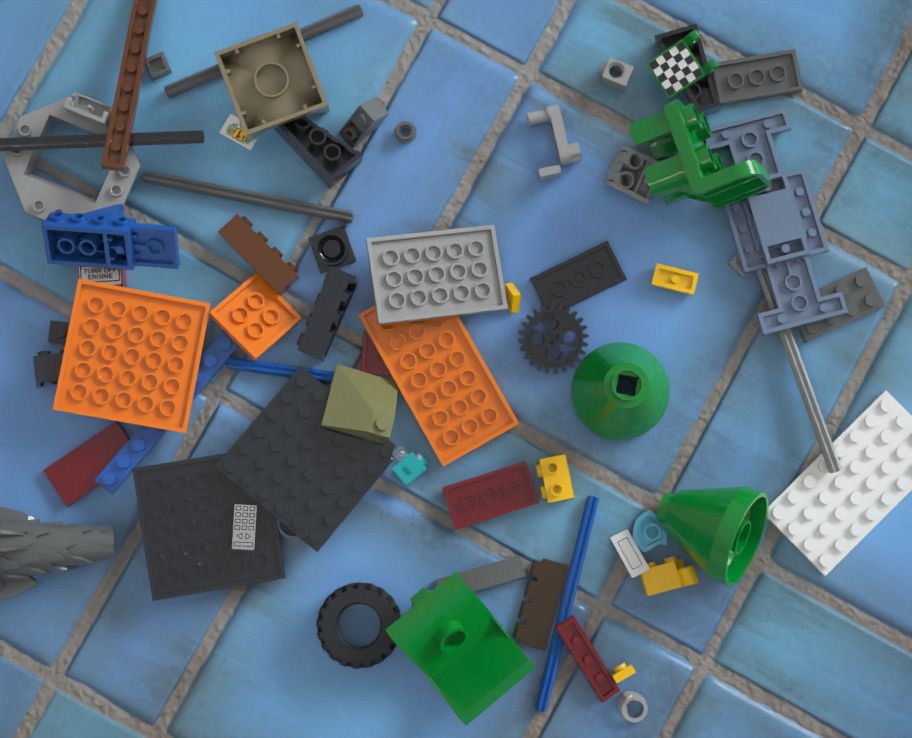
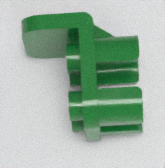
[629,99,772,208]

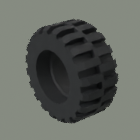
[316,582,401,669]

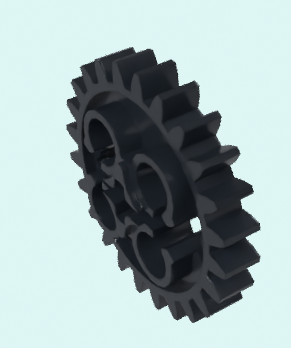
[518,303,589,374]

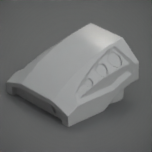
[606,146,658,205]

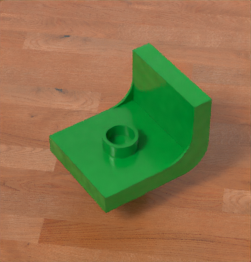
[386,571,535,725]

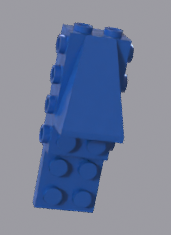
[42,204,180,270]

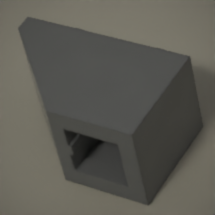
[339,98,389,148]

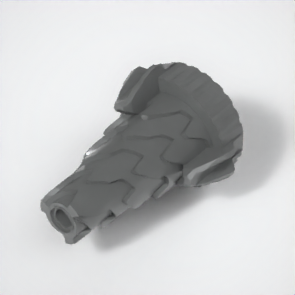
[0,507,115,600]

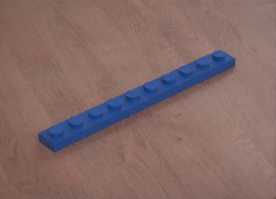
[94,330,240,495]

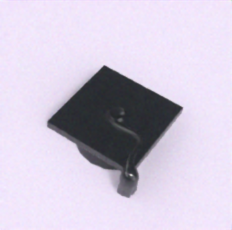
[308,221,356,273]

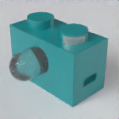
[392,446,428,487]

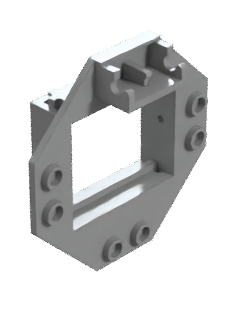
[3,92,141,220]

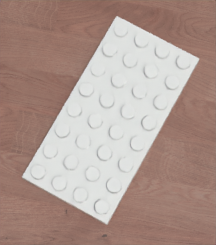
[767,390,912,576]

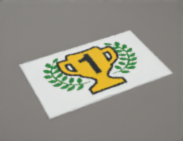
[219,114,259,150]

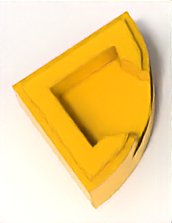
[505,283,521,313]

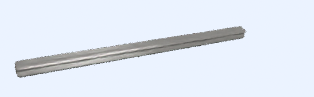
[756,269,841,473]

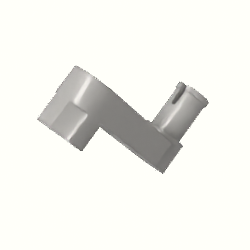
[527,104,582,166]

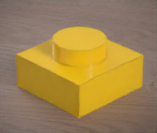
[611,662,636,683]

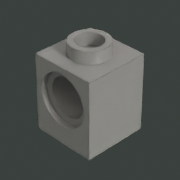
[599,57,634,92]

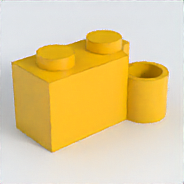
[640,555,699,596]

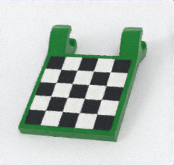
[646,30,719,100]

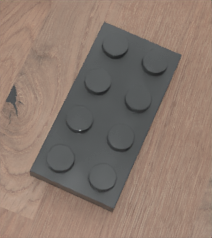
[798,267,885,343]

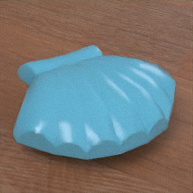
[632,510,667,552]

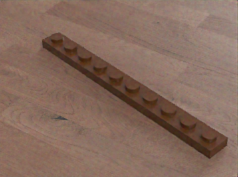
[101,0,157,172]

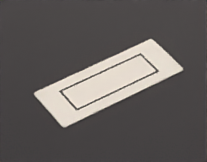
[610,529,650,578]

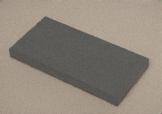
[711,49,803,106]

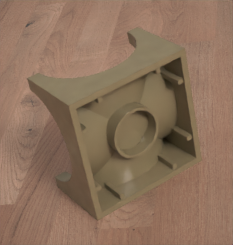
[214,22,330,141]

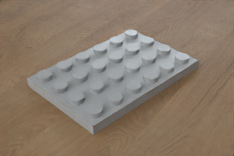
[365,225,508,325]

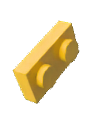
[651,263,699,296]

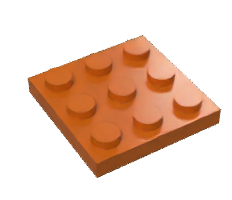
[209,272,302,361]

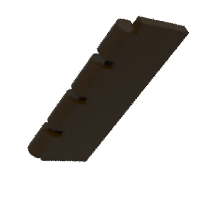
[512,558,569,651]

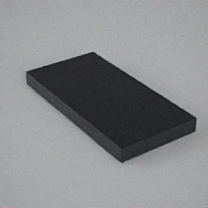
[530,241,627,310]

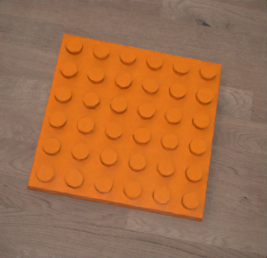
[53,278,211,433]

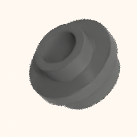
[395,122,416,143]

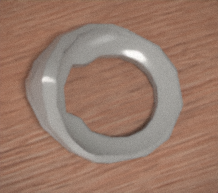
[617,691,648,723]

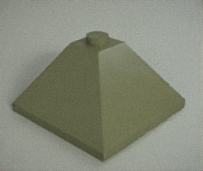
[321,364,398,444]

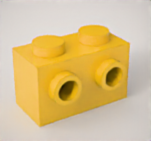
[535,454,574,503]

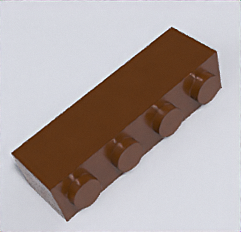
[218,214,299,296]

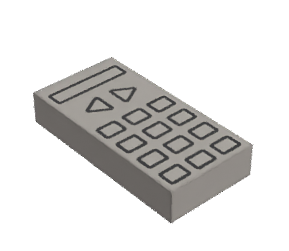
[232,504,257,550]

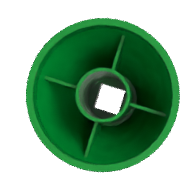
[571,342,669,440]
[656,486,769,587]

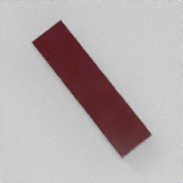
[554,615,620,703]

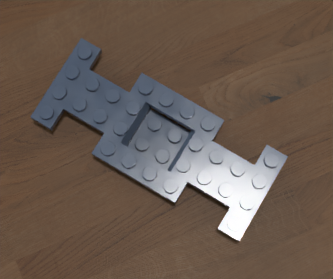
[704,108,848,336]

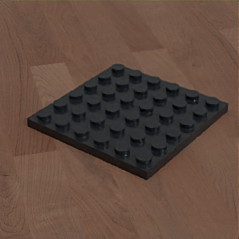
[215,366,401,552]
[132,453,286,601]

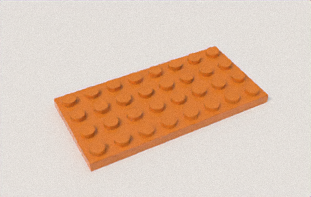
[358,305,519,467]

